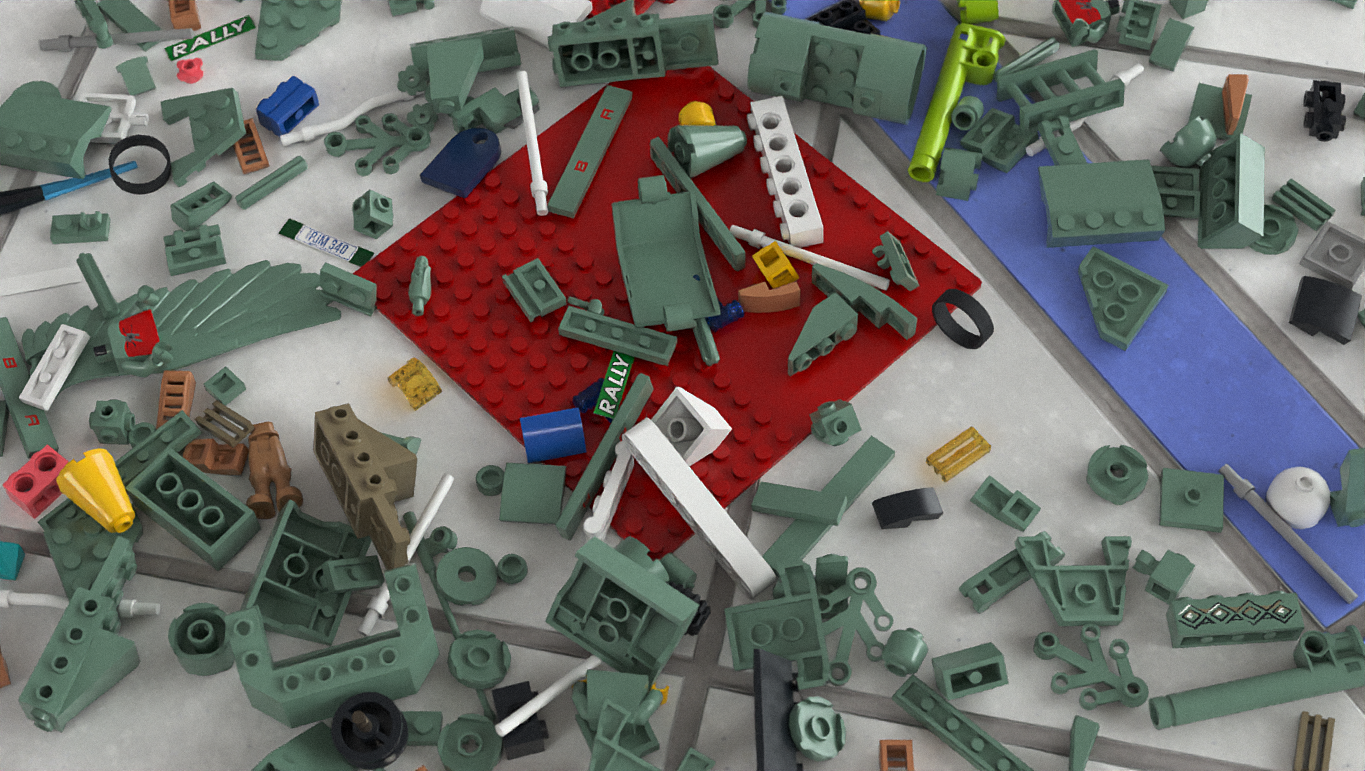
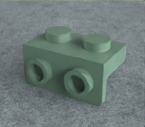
[1116,0,1162,50]

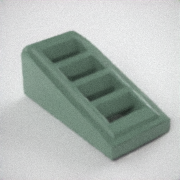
[171,181,232,231]
[1068,715,1100,771]

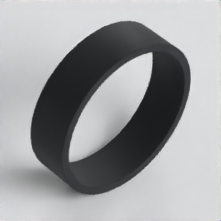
[109,135,171,195]
[932,289,994,349]

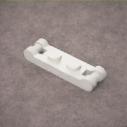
[584,441,634,543]

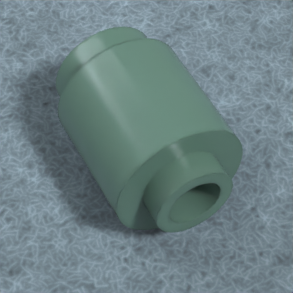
[952,96,984,130]

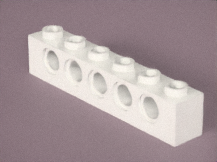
[747,96,823,248]

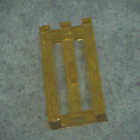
[926,426,992,483]

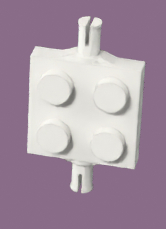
[79,92,149,144]

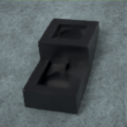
[872,487,944,529]

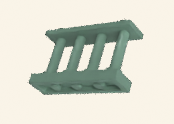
[997,49,1125,135]

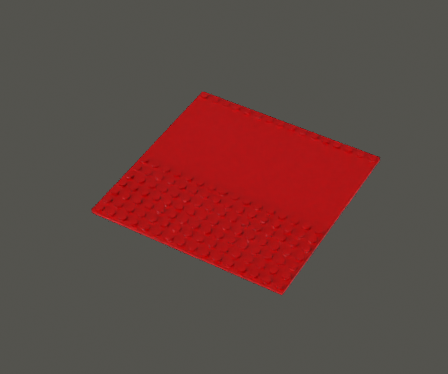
[352,66,982,562]

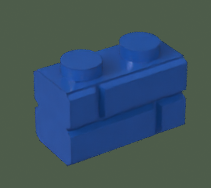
[255,75,319,137]

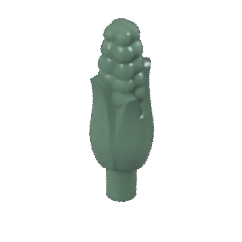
[408,256,431,316]

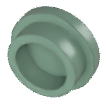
[497,554,528,584]

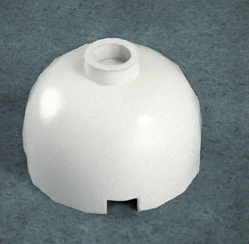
[1266,467,1330,529]

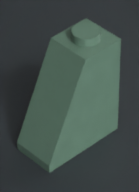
[427,38,484,114]

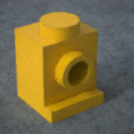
[752,241,800,289]

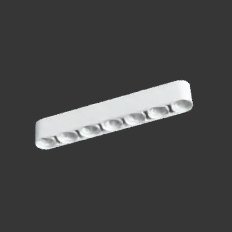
[622,418,776,599]

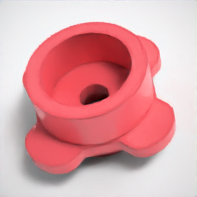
[176,58,204,83]

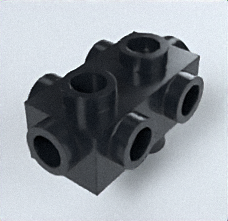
[1303,80,1346,142]

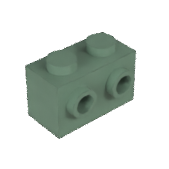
[931,642,1009,701]

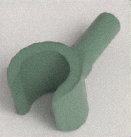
[567,296,605,315]

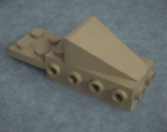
[313,403,418,570]

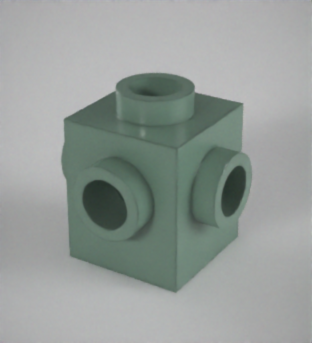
[352,189,394,239]
[89,399,135,445]
[810,399,862,446]

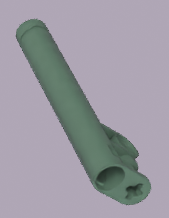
[1148,625,1365,730]

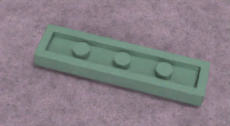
[558,306,677,366]

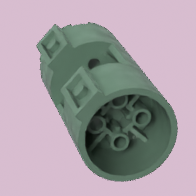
[747,12,927,125]

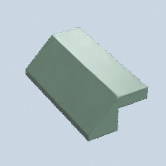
[410,26,522,81]

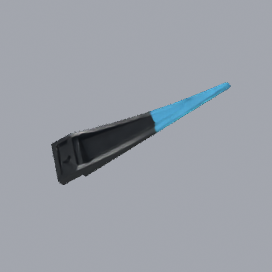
[0,161,138,217]

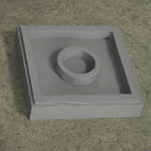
[1300,221,1365,290]

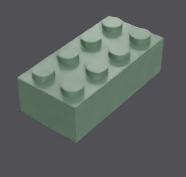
[125,447,261,571]

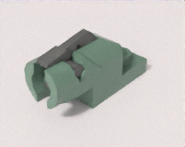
[451,87,540,134]

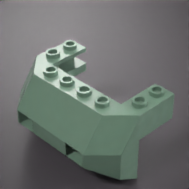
[223,563,440,729]

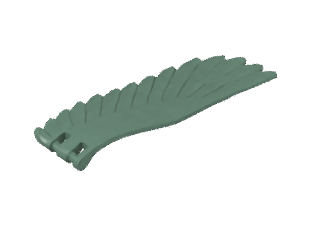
[21,260,342,400]

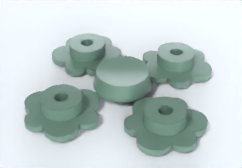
[397,65,474,132]

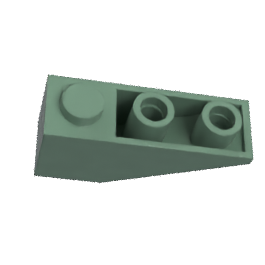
[788,292,858,377]

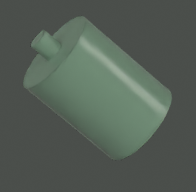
[660,553,697,590]

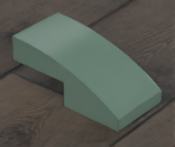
[1149,18,1195,72]
[970,475,1041,532]

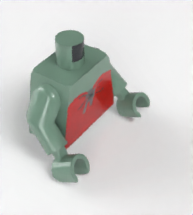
[1052,0,1120,47]
[93,285,173,378]

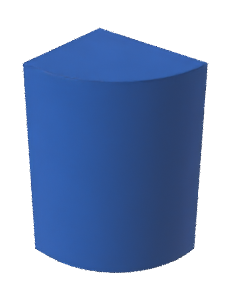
[520,407,587,463]

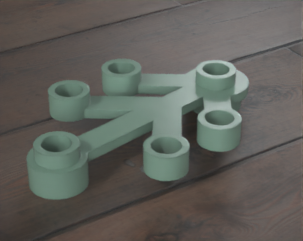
[713,0,787,29]
[324,113,431,176]
[818,567,894,686]
[1033,623,1149,710]

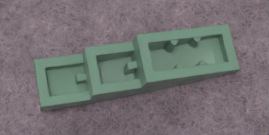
[812,263,917,340]

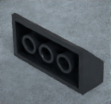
[753,649,803,771]

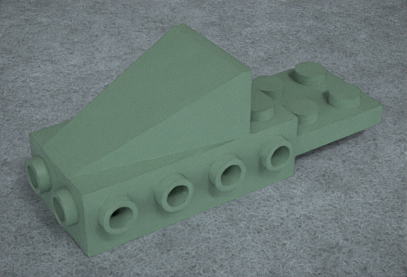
[548,0,719,87]
[18,536,140,732]

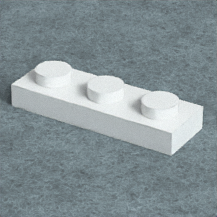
[19,324,90,411]

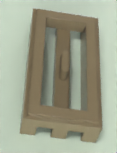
[195,400,255,448]
[1292,711,1335,771]

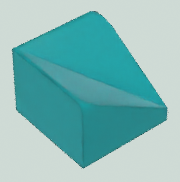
[0,541,25,581]

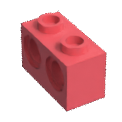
[2,444,69,519]

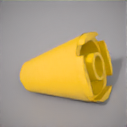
[56,448,135,533]

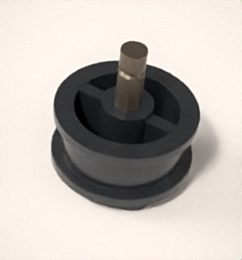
[331,692,409,770]

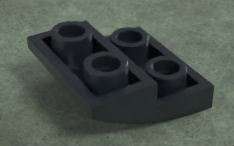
[807,0,880,35]
[1289,276,1362,345]

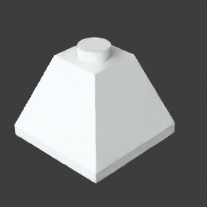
[651,387,732,466]

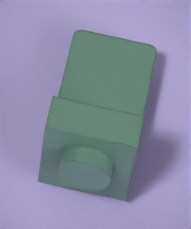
[815,554,848,619]

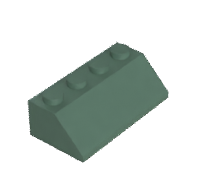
[1198,133,1265,249]

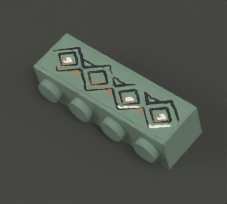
[1166,591,1305,649]

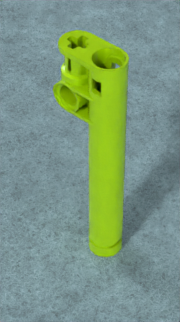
[908,23,1005,182]

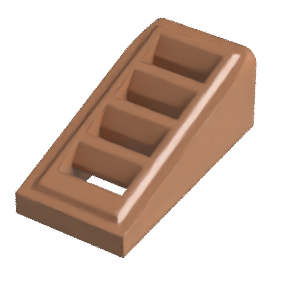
[168,0,201,31]
[1222,74,1249,135]
[232,118,270,175]
[156,370,196,429]
[878,740,914,771]

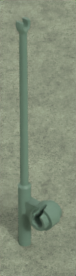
[403,511,496,721]

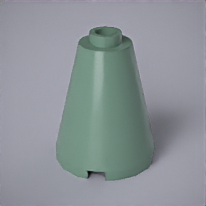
[668,125,747,179]

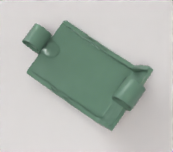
[612,175,720,332]

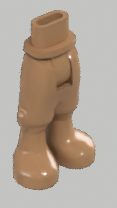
[246,421,303,519]

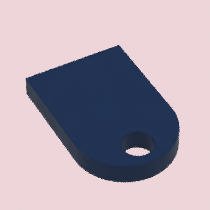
[420,128,502,198]

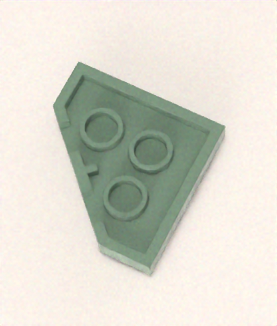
[255,0,342,61]
[1078,246,1169,351]
[43,503,143,602]

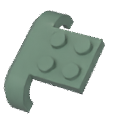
[724,559,830,690]

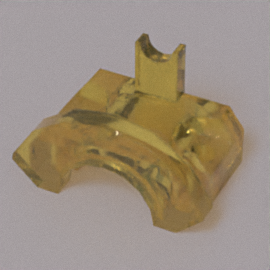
[387,357,442,411]

